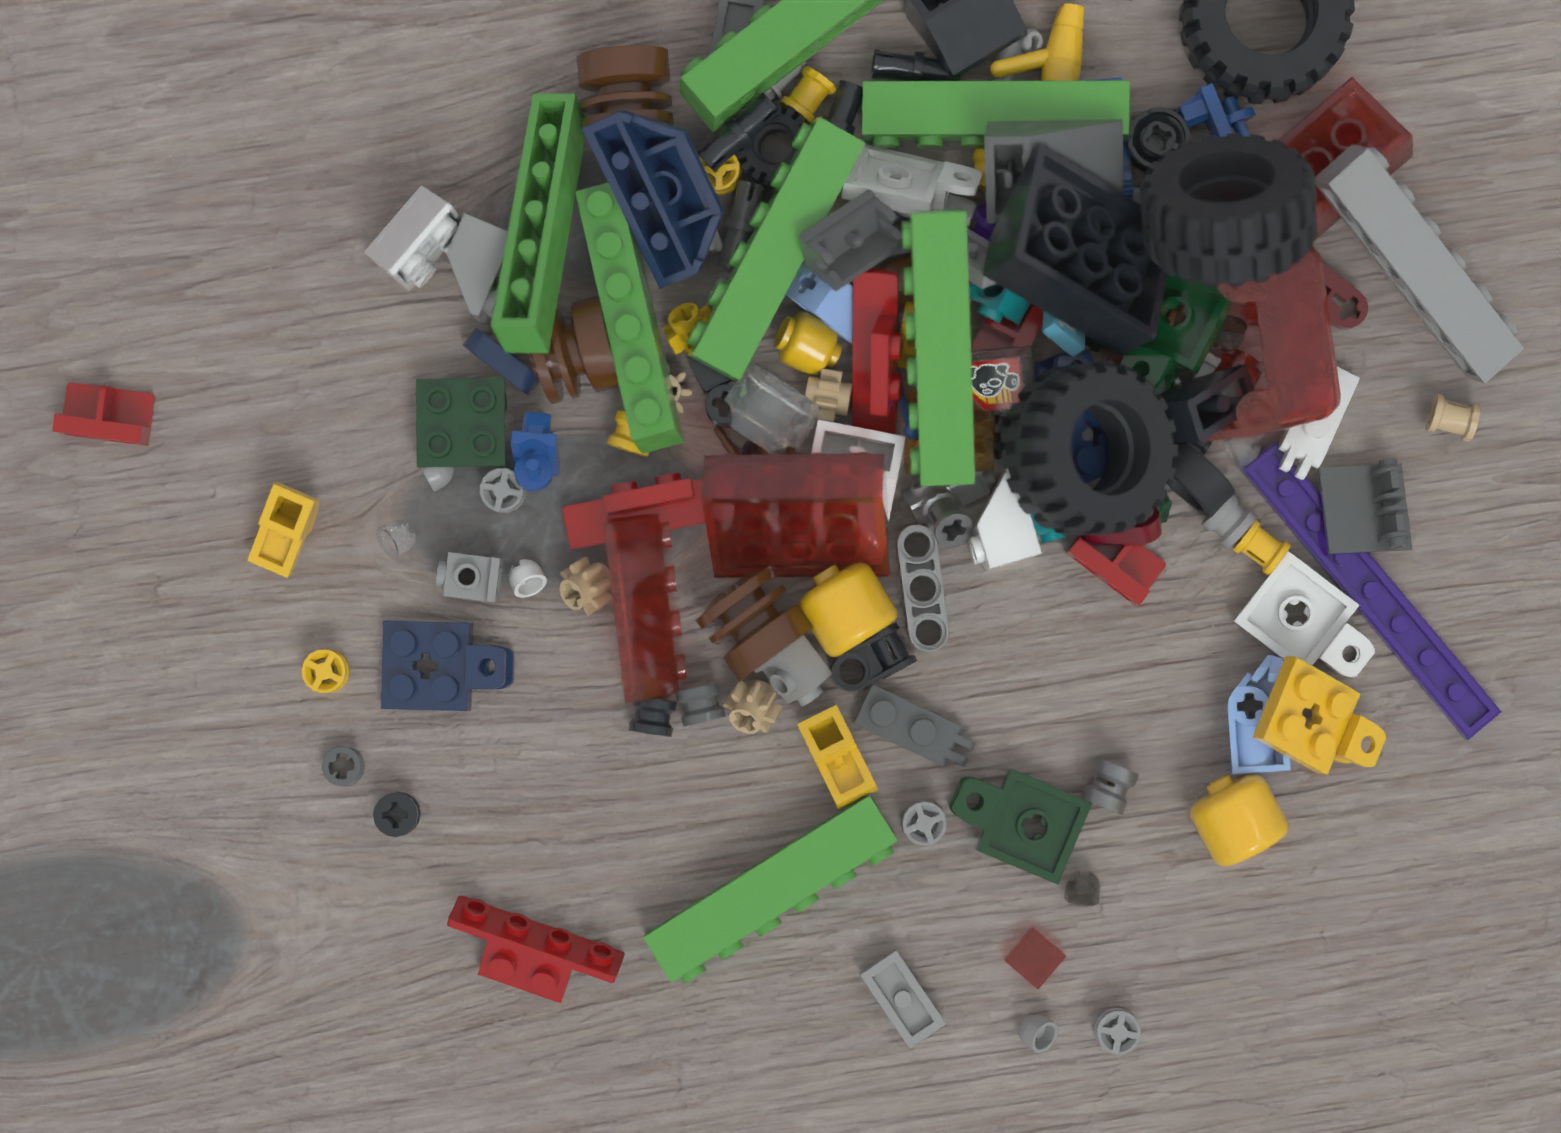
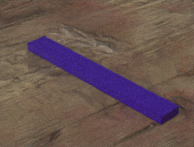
[1240,441,1502,740]

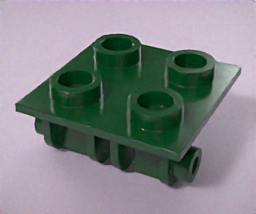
[416,378,507,468]

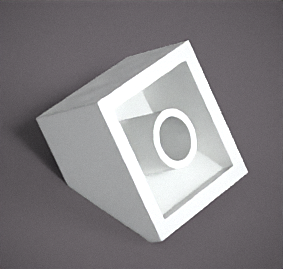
[967,469,1042,571]

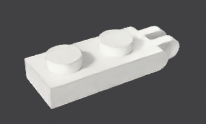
[1278,358,1360,480]

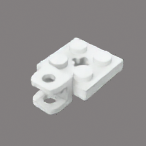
[841,144,982,226]
[1234,551,1375,677]

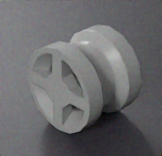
[480,468,526,513]
[1201,495,1257,549]
[901,800,947,846]
[1094,1007,1141,1055]

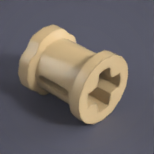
[1425,393,1481,442]

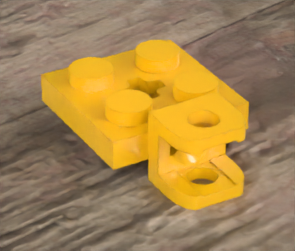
[1253,656,1386,775]

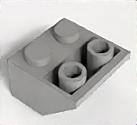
[447,213,508,326]

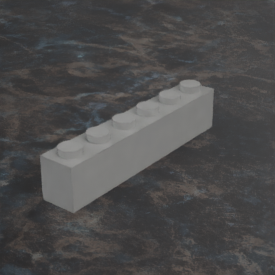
[1314,145,1524,384]

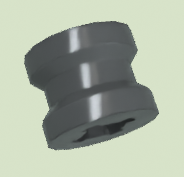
[675,682,726,726]

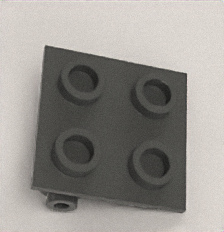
[1318,458,1412,554]

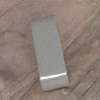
[896,525,949,653]

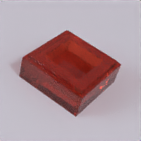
[1003,926,1066,989]

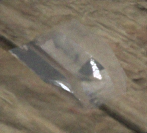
[724,362,824,454]

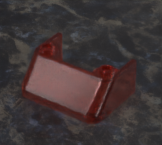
[1202,246,1341,442]

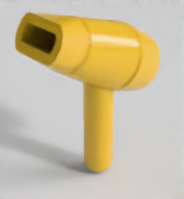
[990,3,1084,81]

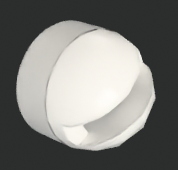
[508,559,547,598]

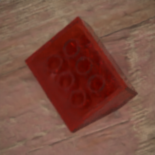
[701,452,890,578]

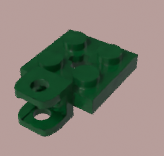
[1120,274,1237,395]
[949,768,1092,885]

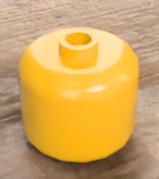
[799,562,898,657]
[1189,773,1289,867]

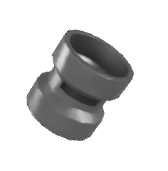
[1082,758,1139,815]

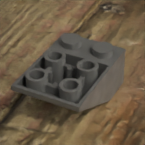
[984,119,1124,224]

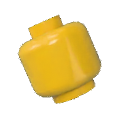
[774,311,842,376]

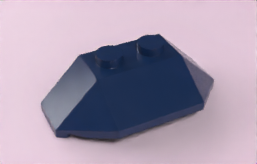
[582,110,724,289]

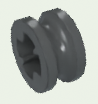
[322,746,365,786]

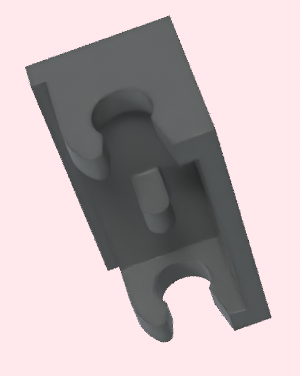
[798,189,903,291]

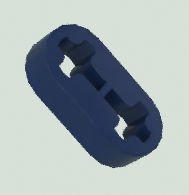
[462,328,539,396]

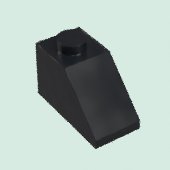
[1161,364,1259,442]

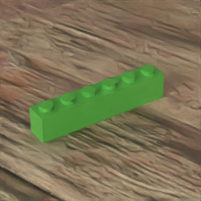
[679,0,884,132]
[862,81,1131,149]
[491,94,586,353]
[686,117,866,381]
[575,183,685,454]
[902,209,975,486]
[643,795,898,984]

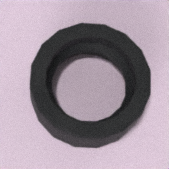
[1167,442,1235,517]

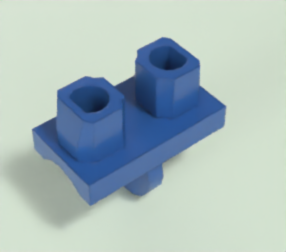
[1177,83,1256,137]
[511,412,560,492]

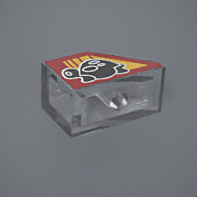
[971,345,1035,417]

